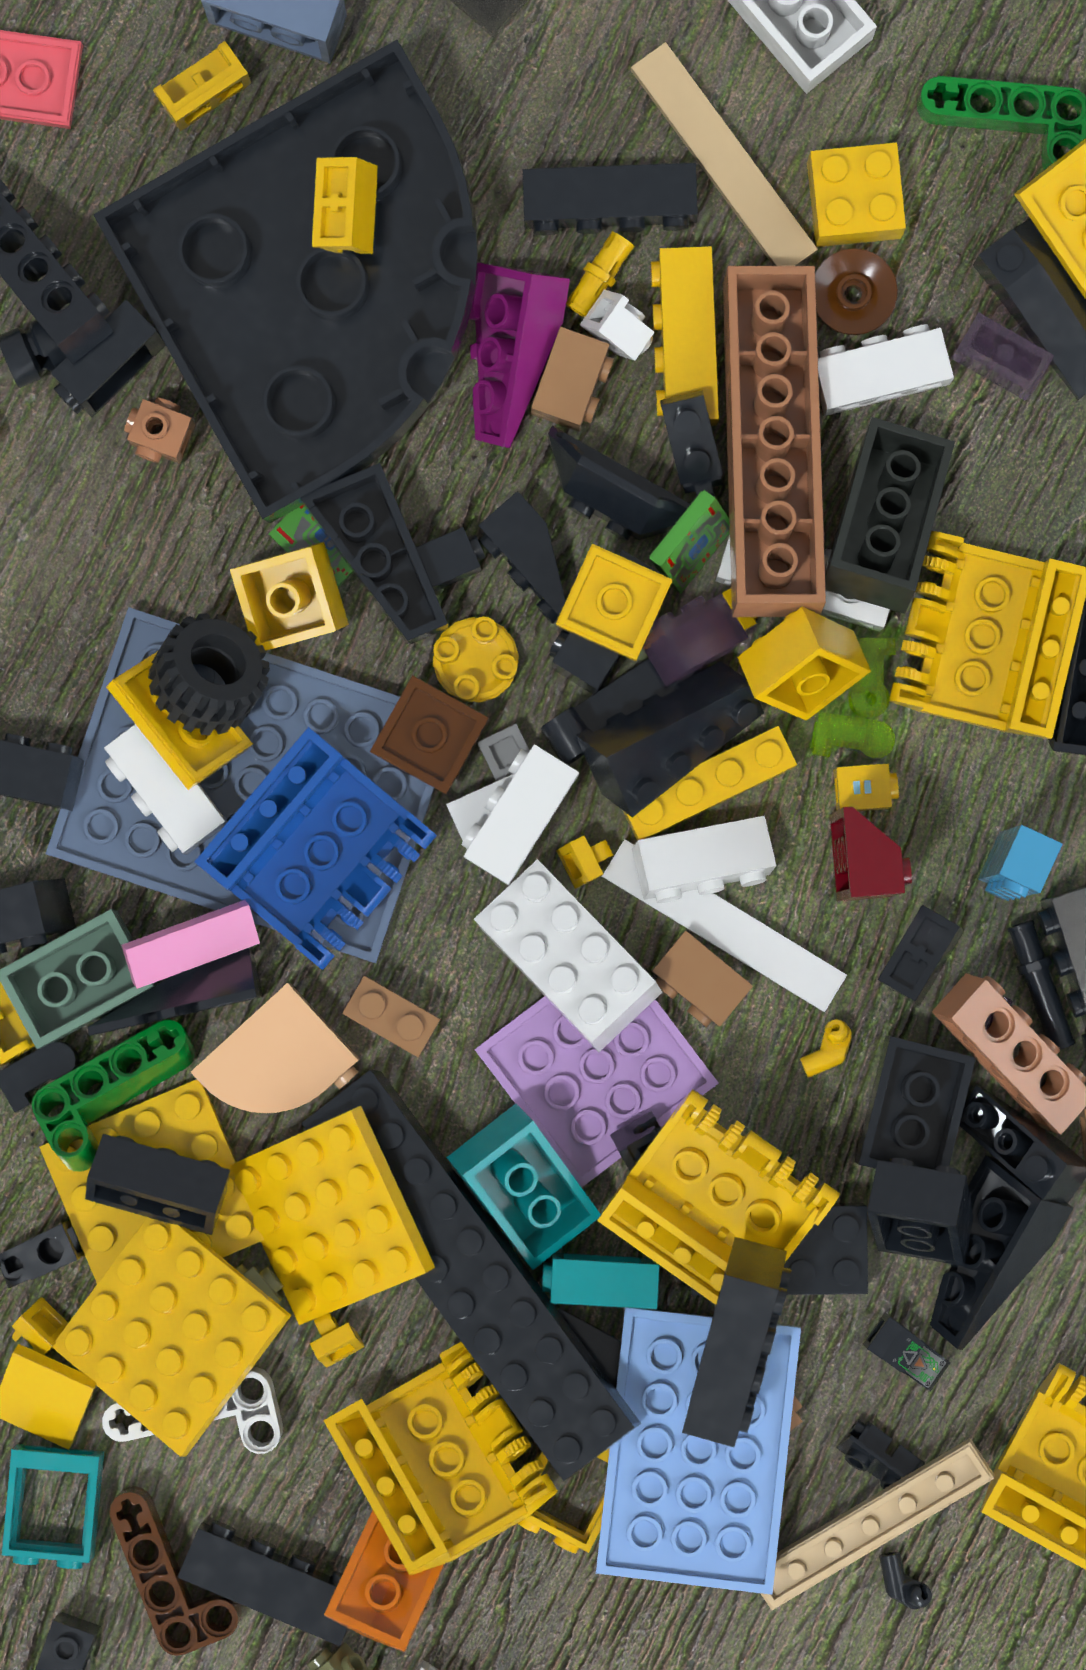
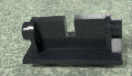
[836,1419,925,1489]

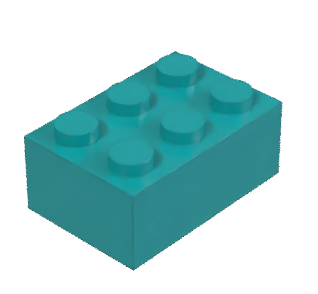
[446,1104,601,1270]

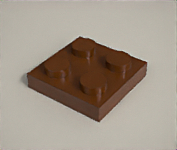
[370,675,489,795]

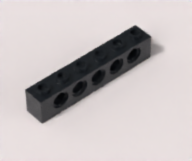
[0,179,114,364]

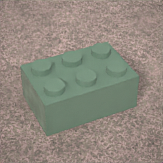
[0,909,158,1049]

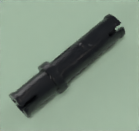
[1007,920,1076,1050]

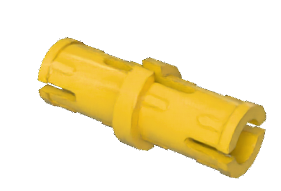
[566,231,635,318]

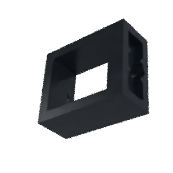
[51,300,166,417]

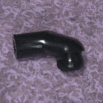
[879,1551,932,1609]

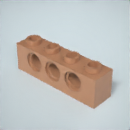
[932,973,1086,1135]

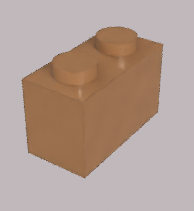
[531,327,614,432]
[651,930,753,1028]
[342,976,441,1057]

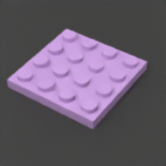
[474,996,718,1187]

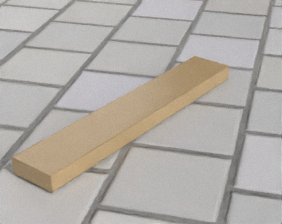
[631,42,818,266]
[760,1438,994,1610]

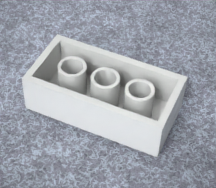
[728,0,877,94]
[474,859,663,1052]

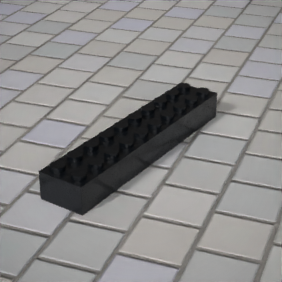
[302,1070,641,1481]

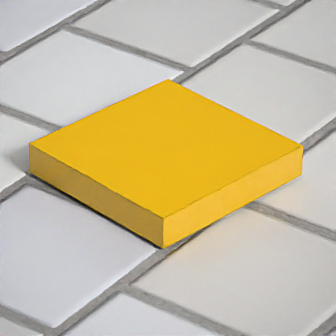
[556,544,673,661]
[0,1344,96,1450]

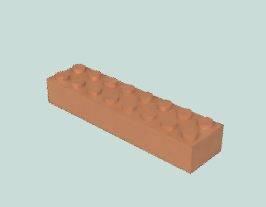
[723,266,826,617]

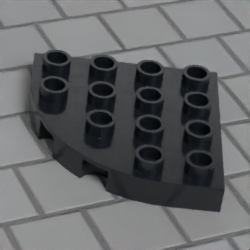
[93,40,478,523]

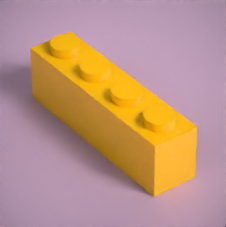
[651,246,719,428]
[623,726,797,841]

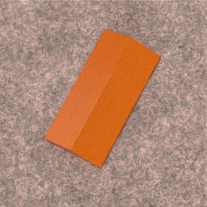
[324,1510,445,1652]

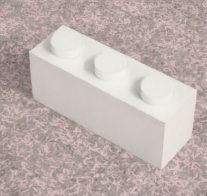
[818,324,954,416]
[104,724,228,854]
[461,744,579,886]
[632,816,776,903]

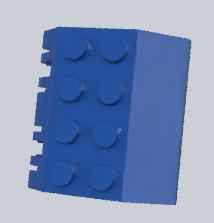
[194,727,437,970]

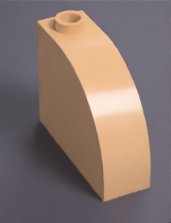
[191,983,360,1113]

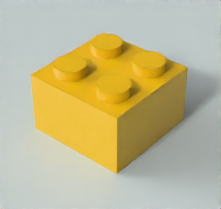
[807,142,906,247]
[230,541,349,651]
[737,607,871,721]

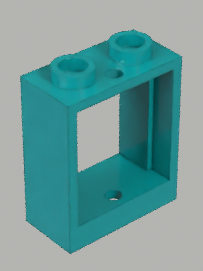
[542,1252,659,1309]
[2,1444,104,1569]

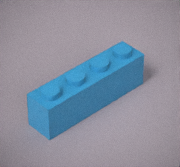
[978,825,1063,901]

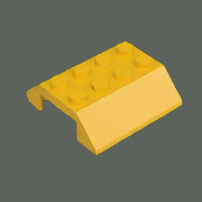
[889,531,1086,739]
[597,1089,840,1305]
[323,1342,558,1575]
[980,1363,1086,1570]

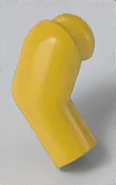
[799,1019,852,1078]

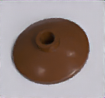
[815,248,898,335]

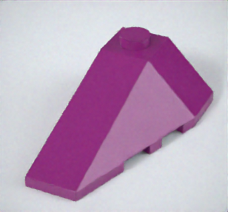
[469,262,570,448]

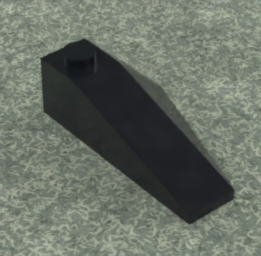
[973,218,1086,400]
[87,947,263,1036]
[930,1155,1073,1350]

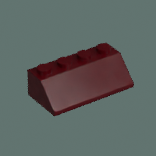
[829,807,912,902]

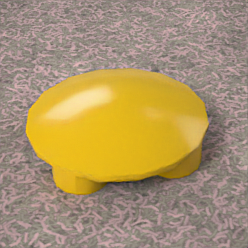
[433,616,519,703]

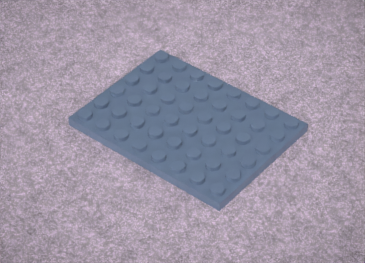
[46,607,435,964]

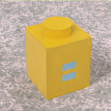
[833,763,899,811]

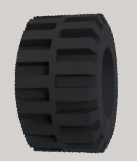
[148,613,270,735]

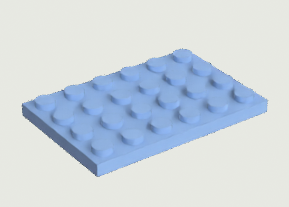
[596,1308,801,1595]

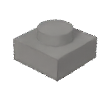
[477,724,530,781]

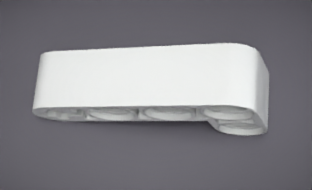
[102,1367,283,1454]

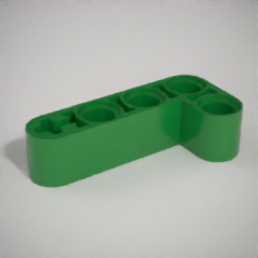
[917,76,1086,170]
[32,1020,196,1172]

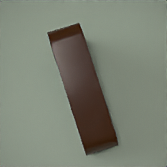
[109,1486,242,1656]

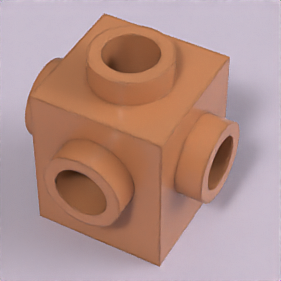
[124,397,196,464]

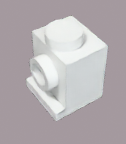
[580,290,655,361]

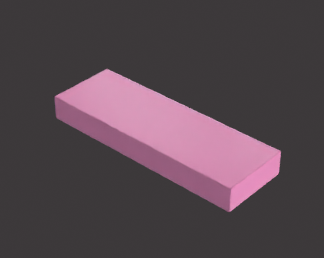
[121,900,260,989]

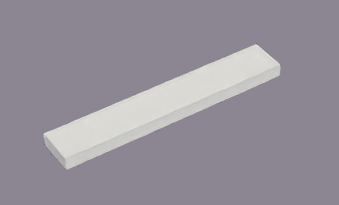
[602,839,847,1012]

